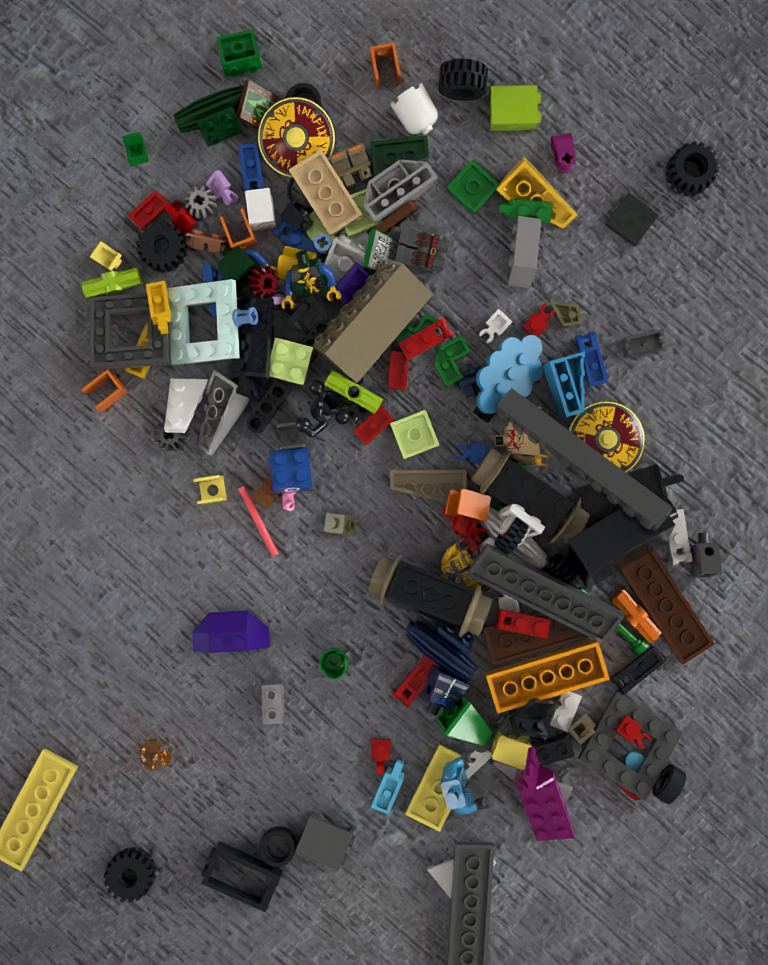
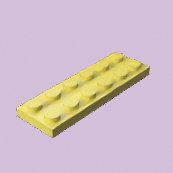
[0,749,79,872]

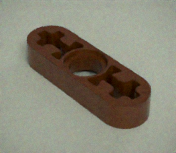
[369,200,419,235]

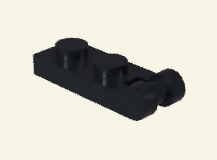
[610,646,665,695]

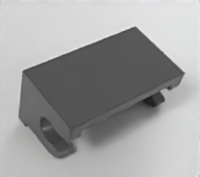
[621,329,666,359]

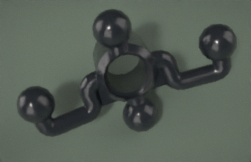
[296,377,366,437]

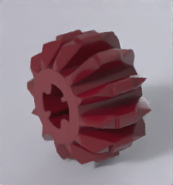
[247,265,281,298]

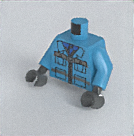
[440,751,489,815]

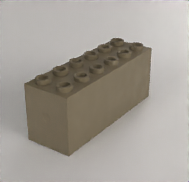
[312,258,433,383]

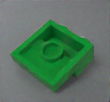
[216,29,262,78]

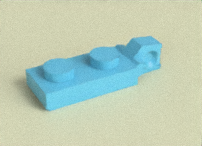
[371,759,404,815]

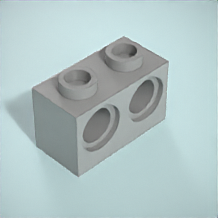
[261,681,285,724]

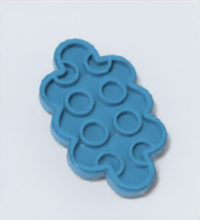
[476,335,543,414]

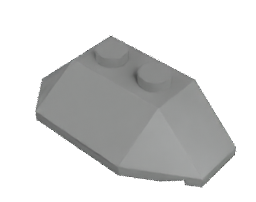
[363,160,438,222]

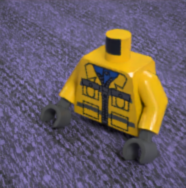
[440,537,493,593]

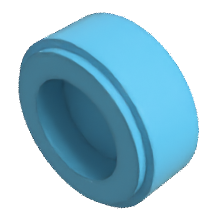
[624,751,644,772]

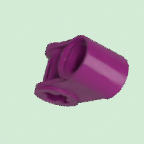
[551,133,576,173]

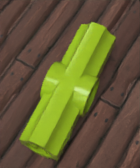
[82,268,142,299]
[324,370,383,414]

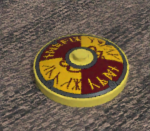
[258,97,335,177]
[568,402,645,472]

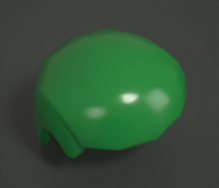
[320,648,349,679]

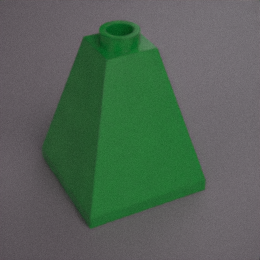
[435,695,493,746]

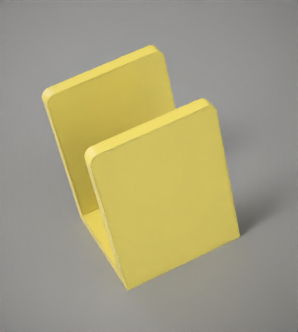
[193,475,227,504]
[490,731,532,770]

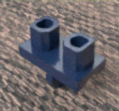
[458,364,481,398]

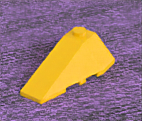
[496,156,577,228]

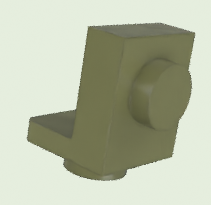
[324,513,355,535]

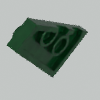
[370,135,429,177]

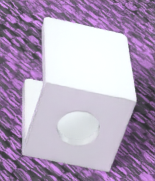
[245,188,277,231]

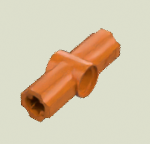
[610,589,661,644]

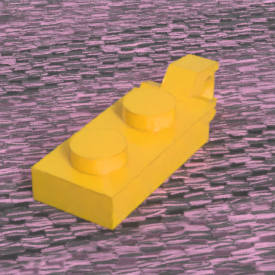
[146,281,172,335]

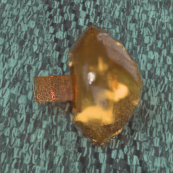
[138,738,171,772]

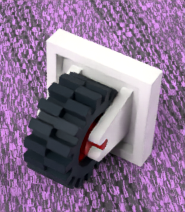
[494,504,545,555]

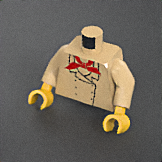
[494,407,548,467]

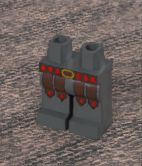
[395,226,449,273]

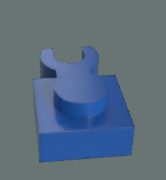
[456,443,490,464]

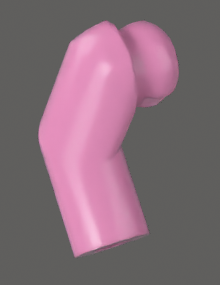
[282,492,297,511]

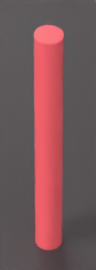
[238,486,279,557]

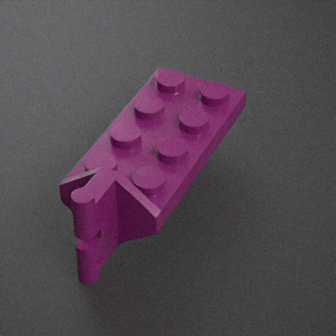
[514,747,575,841]

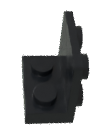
[509,698,562,741]

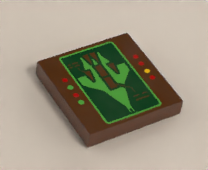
[236,80,278,130]

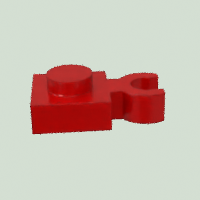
[522,304,555,338]
[451,514,487,542]
[614,715,651,749]

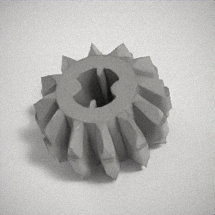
[184,186,217,219]

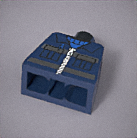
[423,665,470,715]

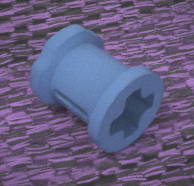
[314,234,332,254]
[232,307,258,327]

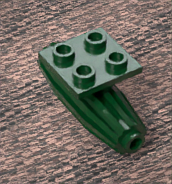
[173,85,244,147]

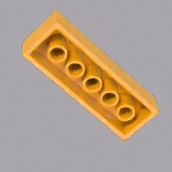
[484,639,610,714]

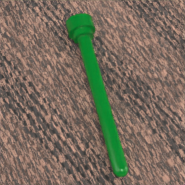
[577,587,649,655]

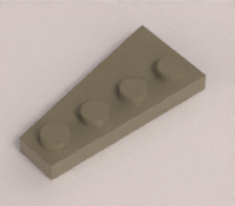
[390,470,467,503]

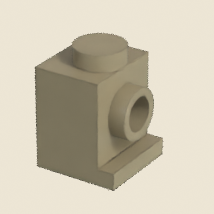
[568,713,597,744]

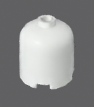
[390,83,438,135]

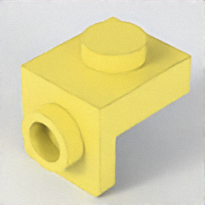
[89,241,122,271]

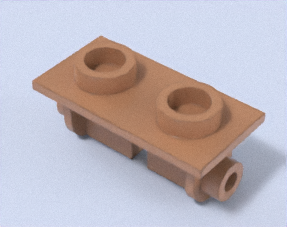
[186,229,228,254]

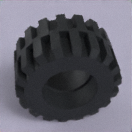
[438,58,488,101]
[665,142,719,196]

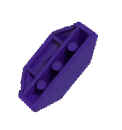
[192,610,270,653]

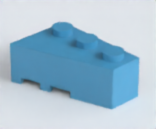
[542,351,585,420]

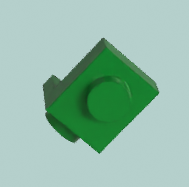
[122,132,149,166]

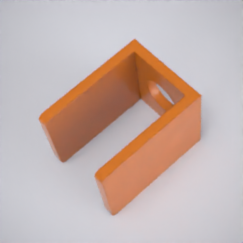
[370,42,401,89]
[220,208,258,251]
[81,369,129,412]
[445,489,491,522]

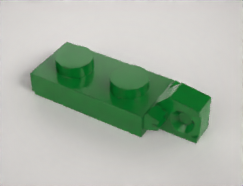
[498,198,553,223]

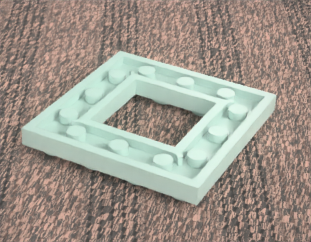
[167,279,240,365]

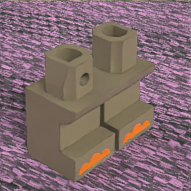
[329,143,372,190]

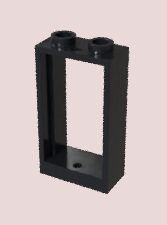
[201,842,283,912]

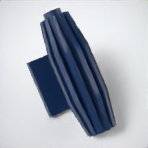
[405,620,478,682]

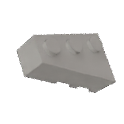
[507,216,541,289]

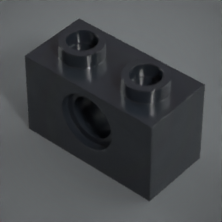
[530,732,575,765]

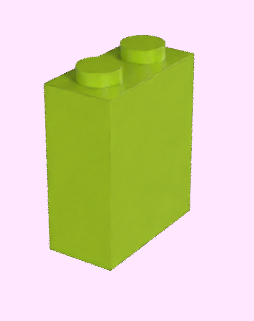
[490,85,541,131]

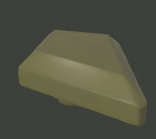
[550,301,582,327]

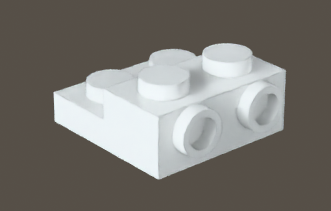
[325,235,367,282]

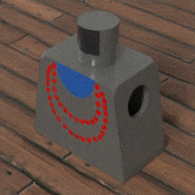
[691,532,722,578]

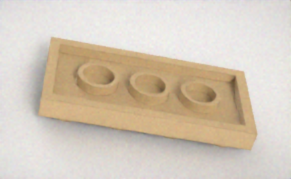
[289,149,363,237]

